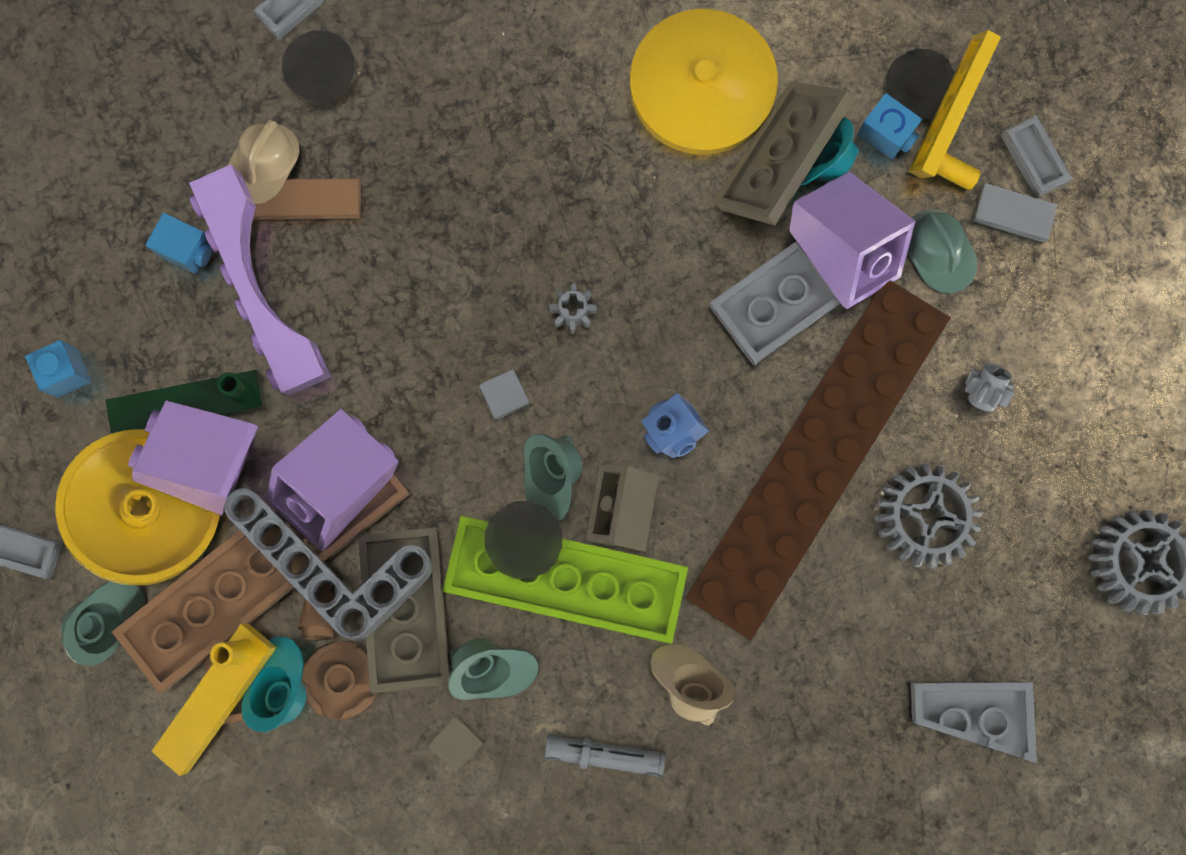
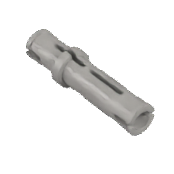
[544,734,665,778]

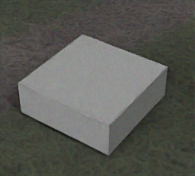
[479,369,530,421]

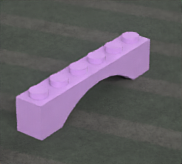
[189,164,331,396]

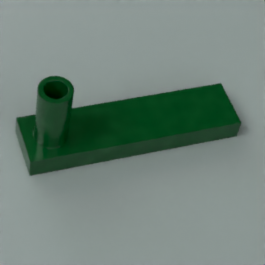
[106,370,266,434]

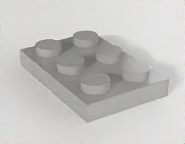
[709,241,841,366]

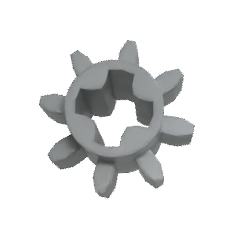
[549,284,597,334]
[964,364,1015,412]

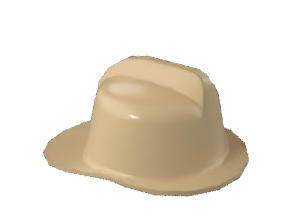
[228,119,300,204]
[650,644,736,726]

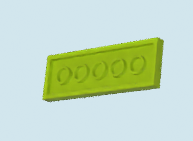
[442,515,689,644]

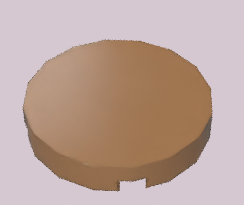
[301,641,377,719]

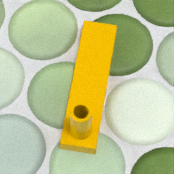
[908,30,1001,190]
[151,623,277,776]

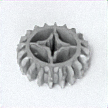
[875,463,983,569]
[1089,509,1186,615]

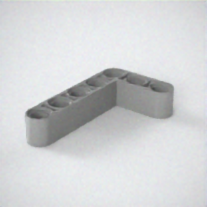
[224,488,433,641]

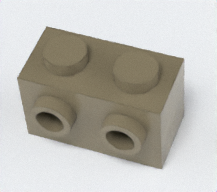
[586,464,659,552]

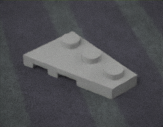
[911,682,1037,763]

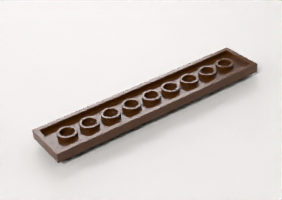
[684,280,951,641]

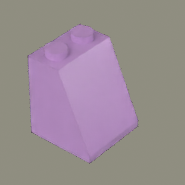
[789,172,915,309]
[128,401,258,516]
[265,409,398,552]

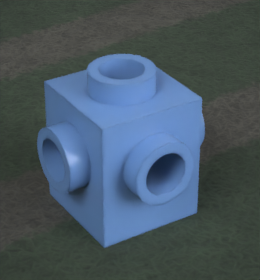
[641,393,710,458]

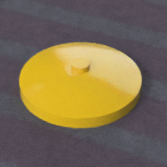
[630,9,778,155]
[55,429,220,586]

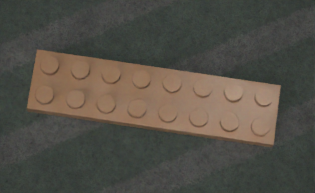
[112,474,410,694]

